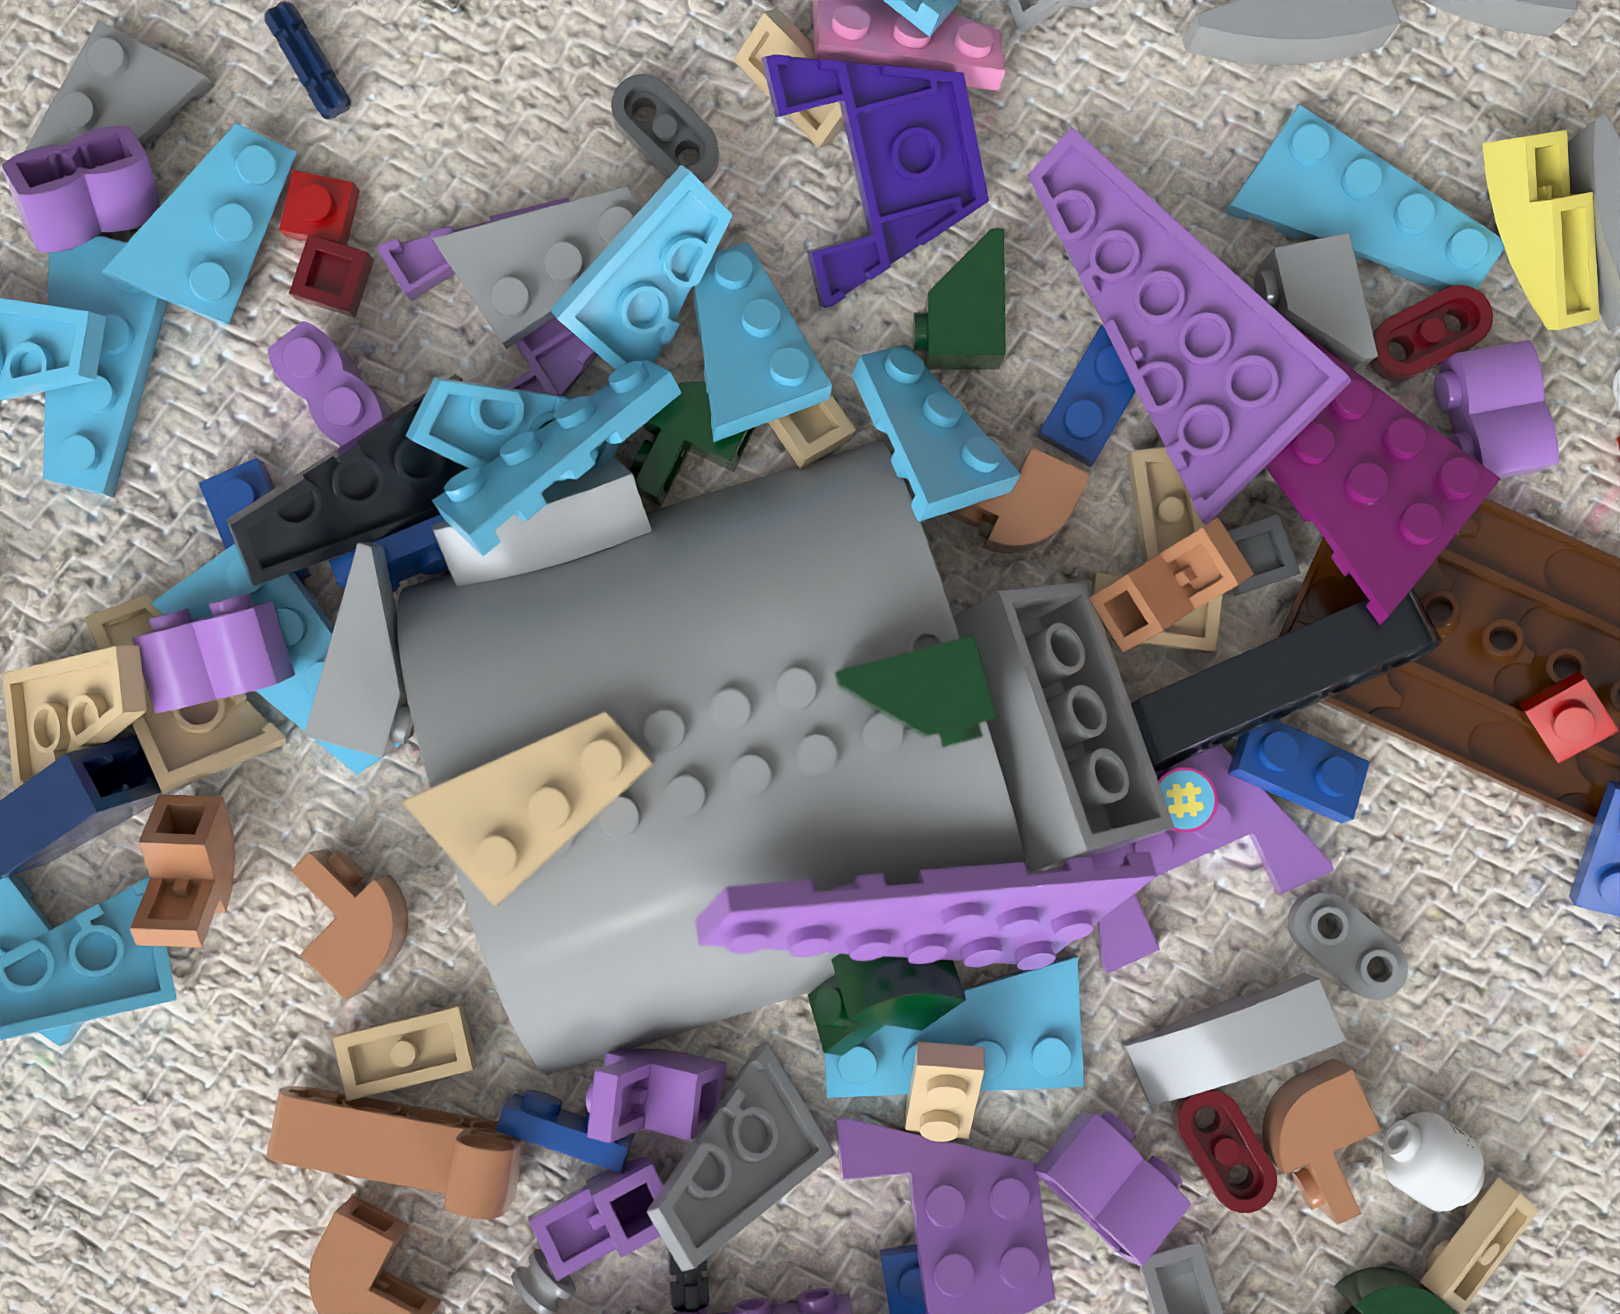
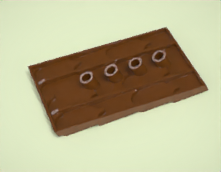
[1278,498,1620,828]

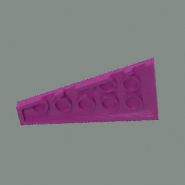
[1266,326,1501,625]

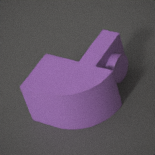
[586,1048,727,1143]
[528,1157,663,1281]

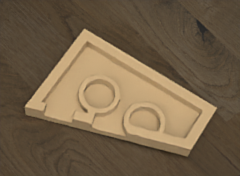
[84,594,287,794]
[2,645,147,790]
[401,712,655,907]

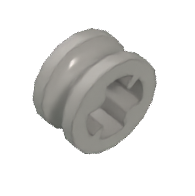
[511,1249,576,1314]

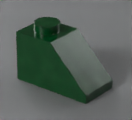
[913,228,1006,370]
[834,635,997,747]

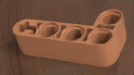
[266,1086,526,1219]

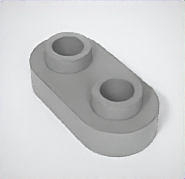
[1288,891,1408,1000]

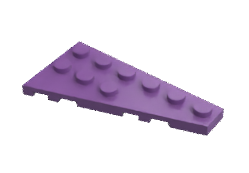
[1028,127,1351,525]
[695,851,1157,970]

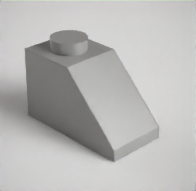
[1254,233,1378,371]

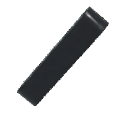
[1131,587,1443,772]

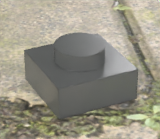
[1227,514,1301,596]

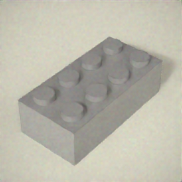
[953,582,1174,872]

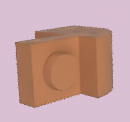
[947,447,1091,553]
[1088,518,1254,653]
[130,794,235,948]
[291,849,408,1000]
[1262,1058,1381,1225]
[309,1195,441,1314]

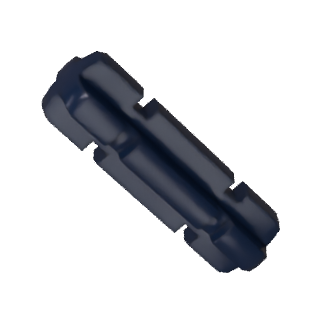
[264,1,351,120]

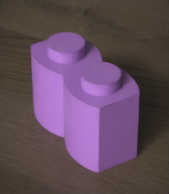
[1,126,161,252]
[268,321,394,446]
[1434,339,1559,479]
[131,593,295,713]
[1033,1111,1191,1266]

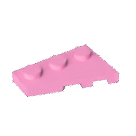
[813,0,1005,91]

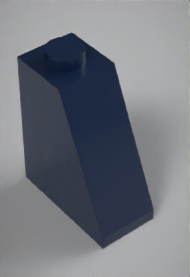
[0,735,191,879]

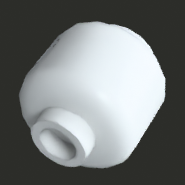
[1382,1111,1485,1212]

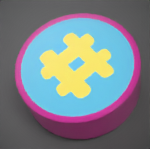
[1157,767,1218,833]

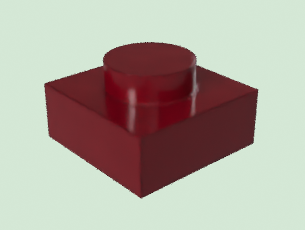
[289,234,374,318]

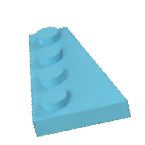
[1225,104,1504,291]
[43,235,168,498]
[432,360,682,557]
[151,544,413,775]
[825,954,1084,1098]

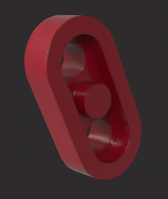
[1369,285,1493,382]
[1173,1088,1277,1213]

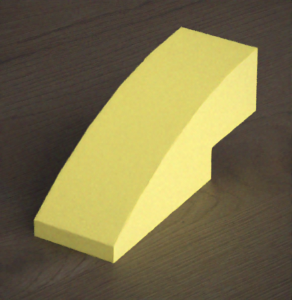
[1482,130,1600,331]

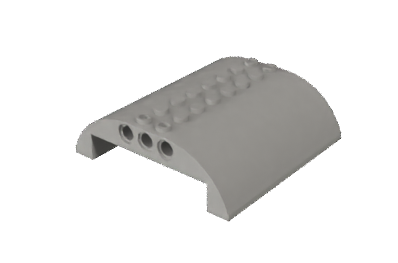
[397,440,1026,1075]

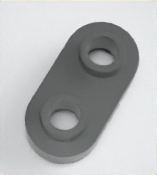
[611,74,719,184]

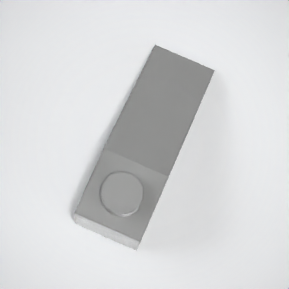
[304,542,413,758]

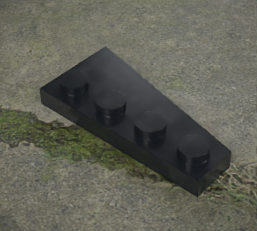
[226,374,469,586]

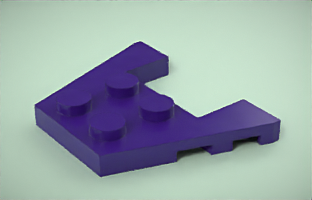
[761,54,989,308]

